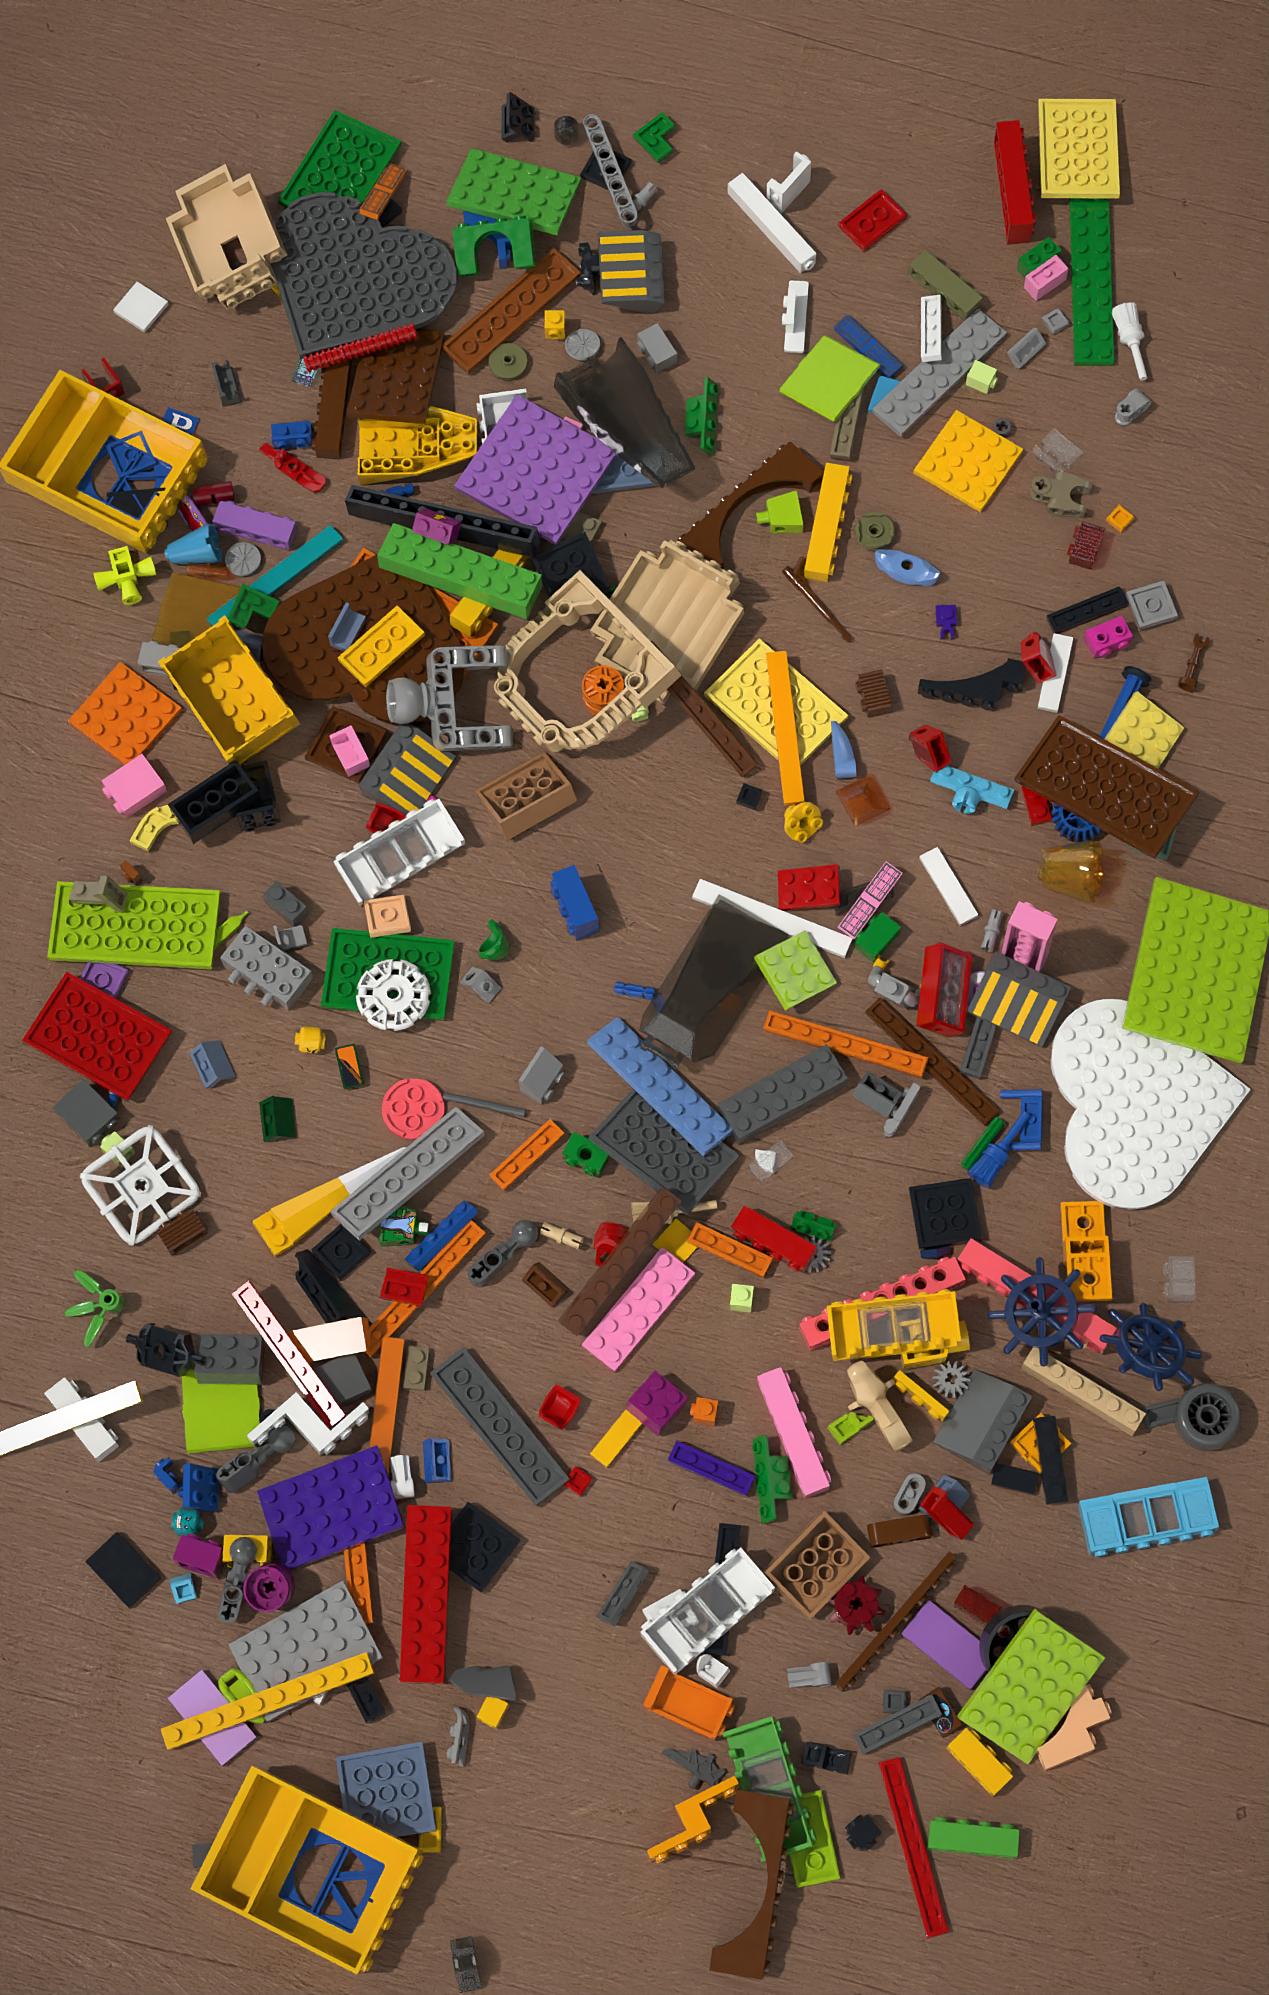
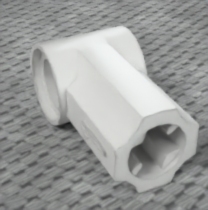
[390,1455,415,1499]

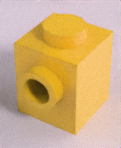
[545,310,565,339]
[476,1697,509,1730]

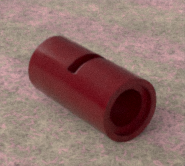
[192,481,235,506]

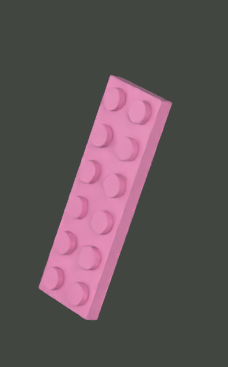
[582,1247,695,1372]

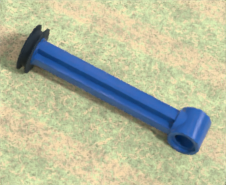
[1099,666,1152,739]

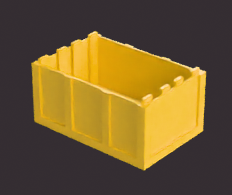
[158,615,300,766]

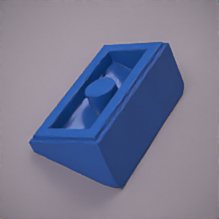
[423,1438,451,1484]

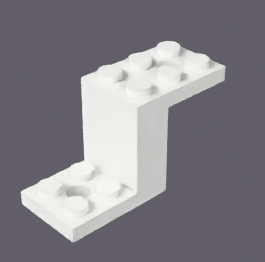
[247,1393,369,1456]

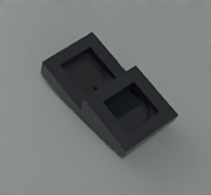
[801,1742,852,1775]

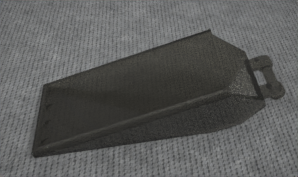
[640,894,789,1069]

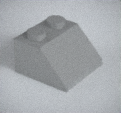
[519,1046,565,1105]

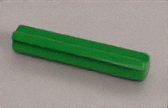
[961,1117,1004,1171]

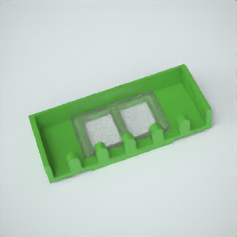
[722,1716,817,1863]

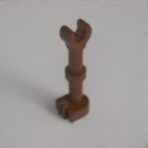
[1178,634,1209,693]

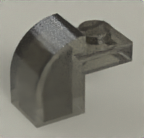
[450,1936,482,1993]

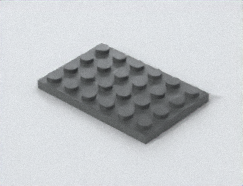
[589,1089,739,1216]

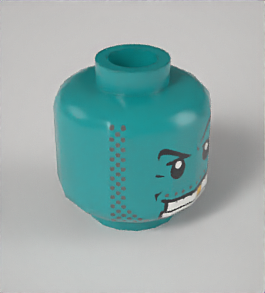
[171,1508,204,1536]

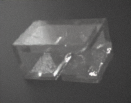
[1163,1256,1196,1303]

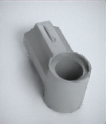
[787,1662,832,1688]

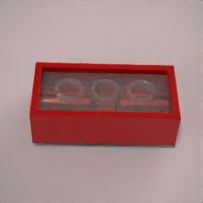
[916,943,973,1037]

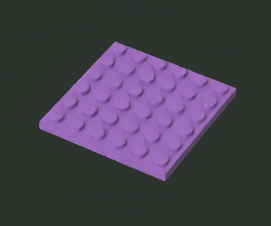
[454,395,618,545]

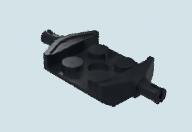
[126,1323,206,1377]

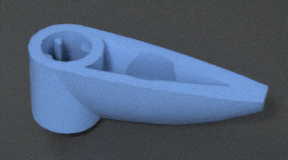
[831,721,856,779]

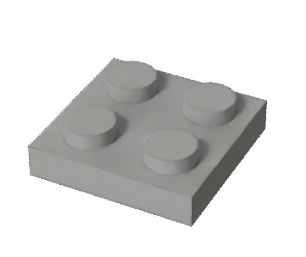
[1125,581,1178,630]

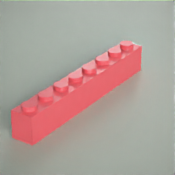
[957,1239,1117,1354]

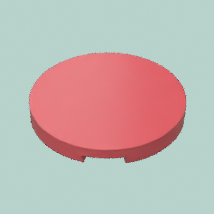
[382,1079,445,1140]

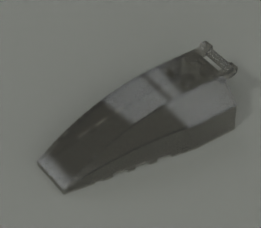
[554,337,695,488]

